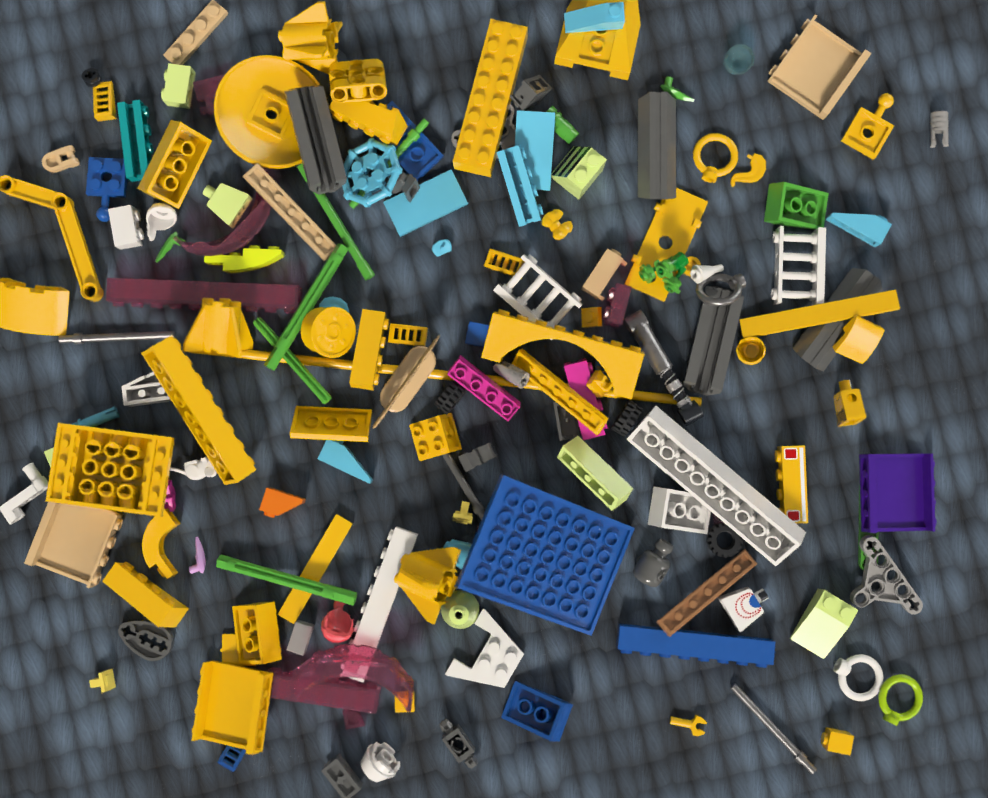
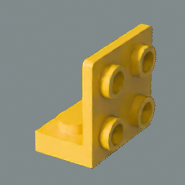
[409,413,462,461]

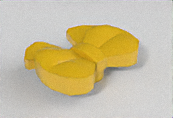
[541,209,573,240]

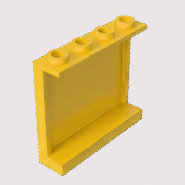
[192,660,274,755]

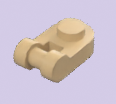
[42,145,80,173]

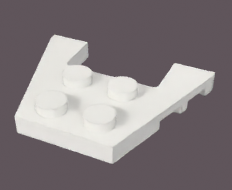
[445,608,524,688]

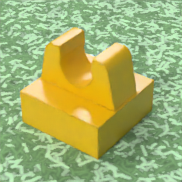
[586,370,613,398]

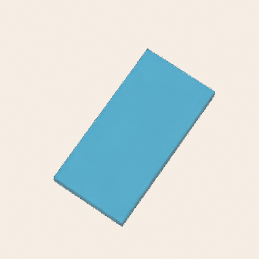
[515,110,555,191]
[383,169,468,237]

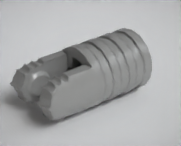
[930,111,948,148]
[493,361,530,388]

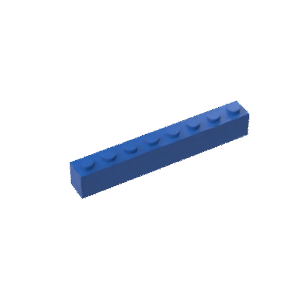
[616,623,776,668]

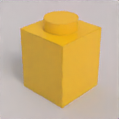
[821,727,854,755]

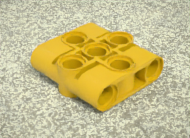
[329,59,387,103]

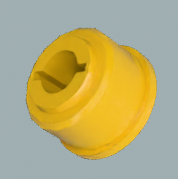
[300,307,356,358]

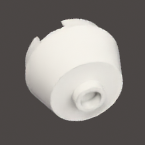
[361,742,400,782]

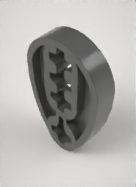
[118,620,174,661]

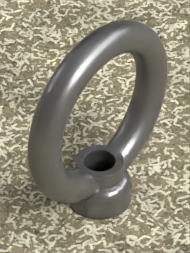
[695,273,746,306]

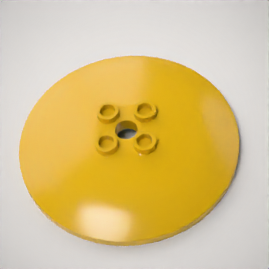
[214,55,329,169]

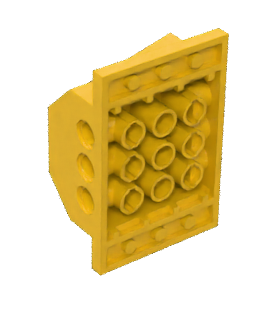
[46,423,175,517]

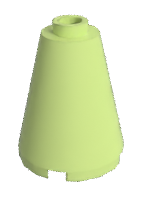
[441,590,479,629]

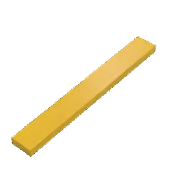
[739,290,900,338]

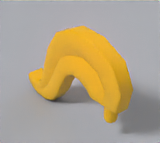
[730,153,766,187]

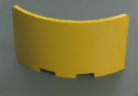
[0,278,70,336]

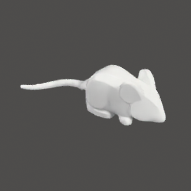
[170,457,217,480]

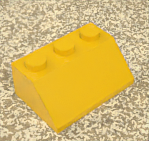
[232,601,282,664]

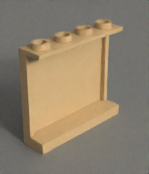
[767,15,872,120]
[24,502,123,588]

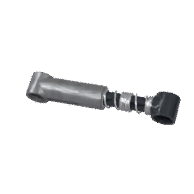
[623,310,704,426]

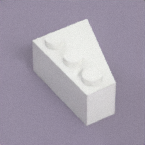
[121,372,171,407]

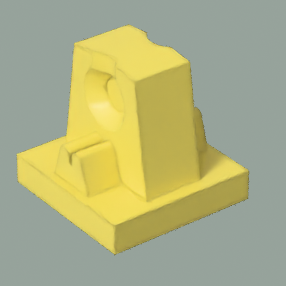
[453,501,473,525]
[89,669,116,693]

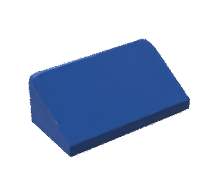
[465,321,490,347]

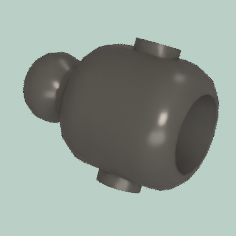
[633,538,673,587]

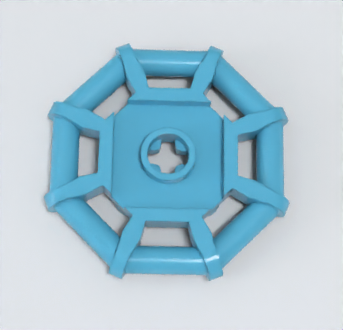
[342,138,403,207]

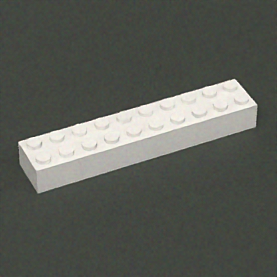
[626,406,806,566]

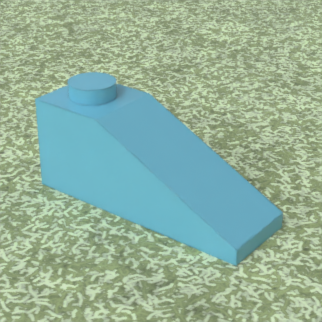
[564,2,625,33]
[825,213,892,247]
[317,440,373,484]

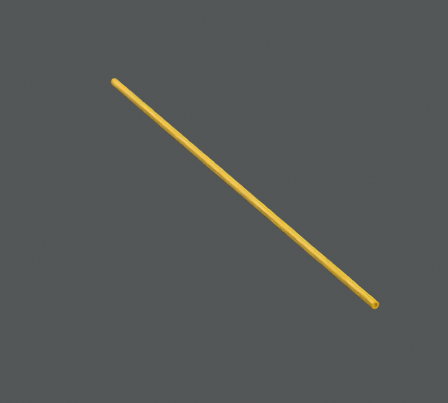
[188,350,702,407]

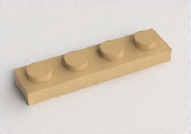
[163,0,228,65]

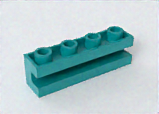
[117,100,154,182]

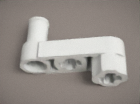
[0,463,48,525]

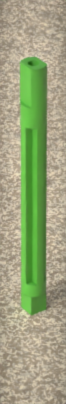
[264,243,348,371]
[216,554,357,606]

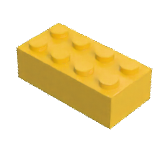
[137,120,212,209]

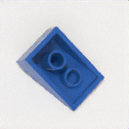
[501,681,573,741]

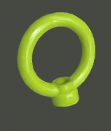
[878,674,923,726]

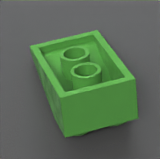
[764,182,829,230]

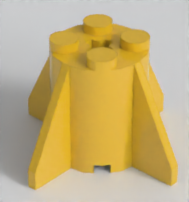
[278,1,343,74]
[183,298,254,358]
[394,547,461,624]

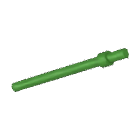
[348,118,429,209]

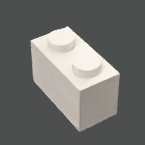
[108,205,144,250]

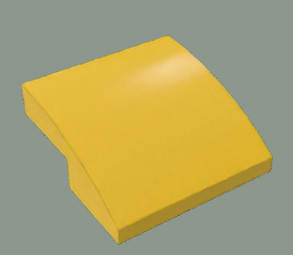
[832,315,884,364]

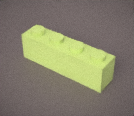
[557,436,633,511]

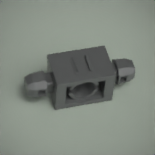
[439,718,478,769]

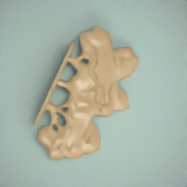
[373,335,440,428]

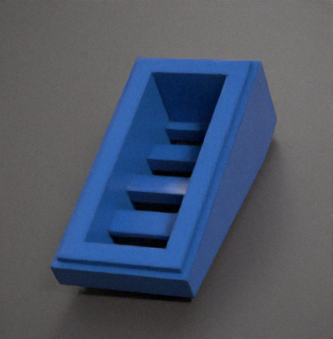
[217,745,246,772]

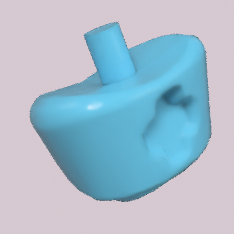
[432,239,452,257]

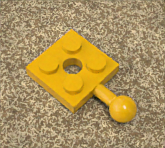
[841,93,894,160]

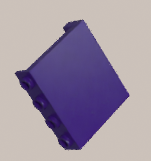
[859,454,937,533]

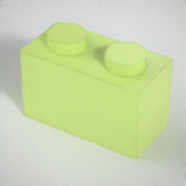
[161,63,196,109]

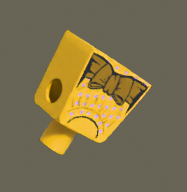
[834,380,866,427]

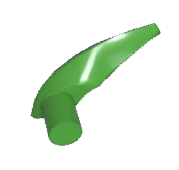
[661,77,694,102]
[155,232,186,263]

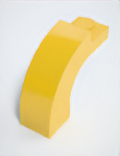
[142,509,181,579]

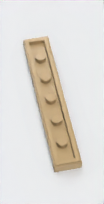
[243,163,337,261]

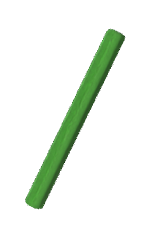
[253,317,332,404]

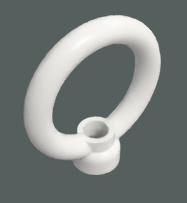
[833,654,883,701]

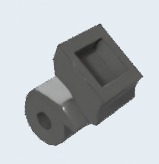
[385,172,420,202]
[458,443,497,472]

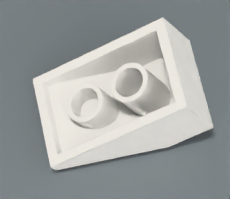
[647,487,711,534]

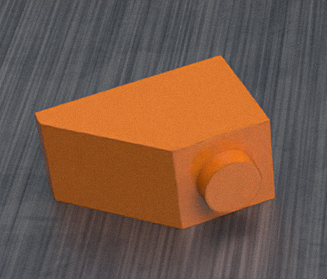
[259,487,306,518]

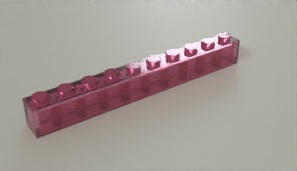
[106,278,302,313]

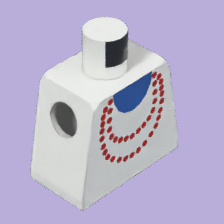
[718,587,768,632]

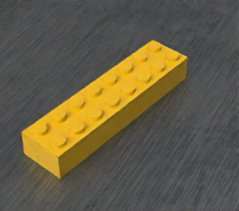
[453,19,528,177]
[141,335,256,485]

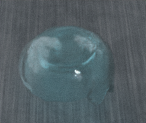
[723,44,755,75]

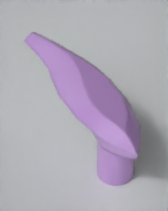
[189,537,206,574]

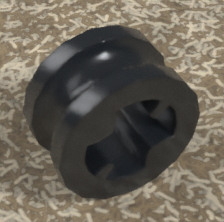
[82,68,102,87]

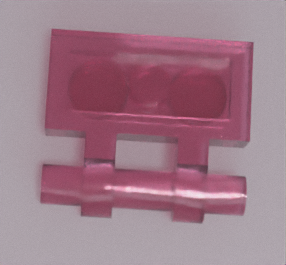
[193,74,225,115]

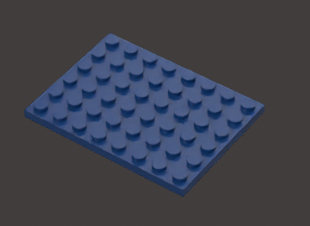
[455,474,635,636]

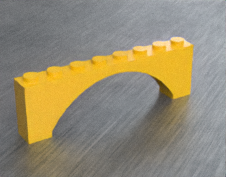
[481,309,644,399]

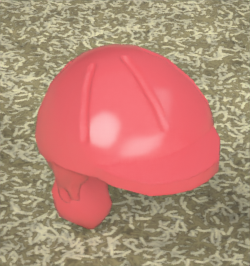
[321,601,354,643]

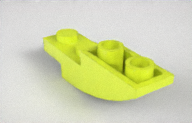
[204,245,285,273]

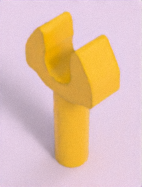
[669,715,707,736]

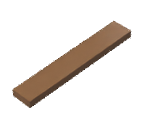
[657,549,757,637]

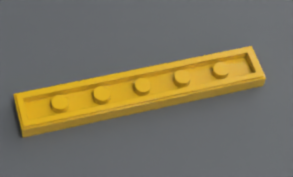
[512,349,609,435]
[277,514,353,624]

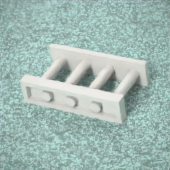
[771,226,826,305]
[493,254,582,340]

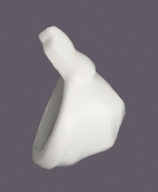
[146,203,177,241]

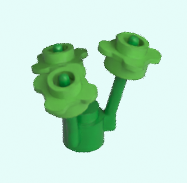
[639,252,689,294]

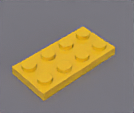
[290,406,372,442]

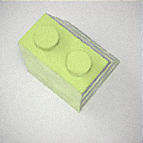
[551,146,607,200]

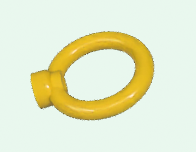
[693,133,738,183]

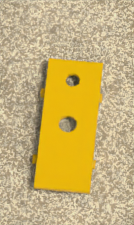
[624,188,708,302]

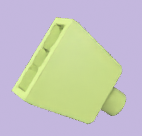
[203,183,253,229]

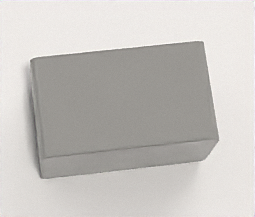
[287,620,315,656]

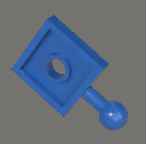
[86,157,127,222]

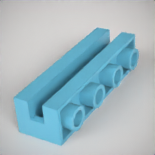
[497,145,544,227]

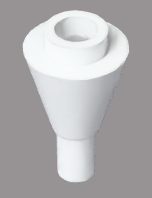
[690,264,724,284]

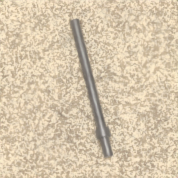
[58,331,175,344]
[730,683,817,774]

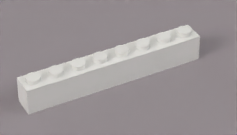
[340,526,418,682]

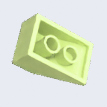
[790,589,858,659]

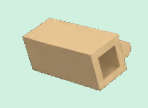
[581,248,627,302]

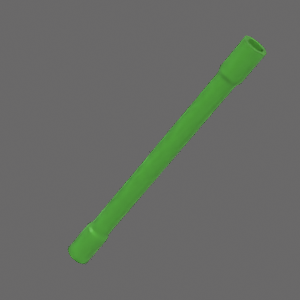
[297,163,375,280]

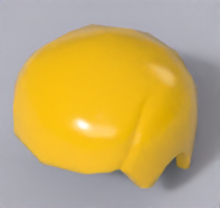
[736,336,766,365]

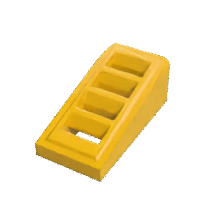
[93,81,117,121]
[484,248,525,279]
[388,323,428,347]

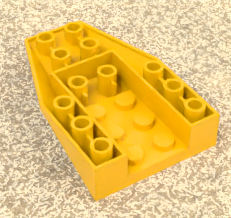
[554,0,640,80]

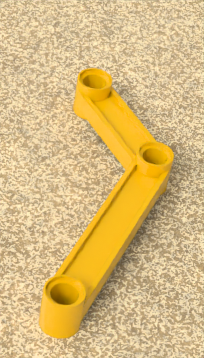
[0,175,104,302]

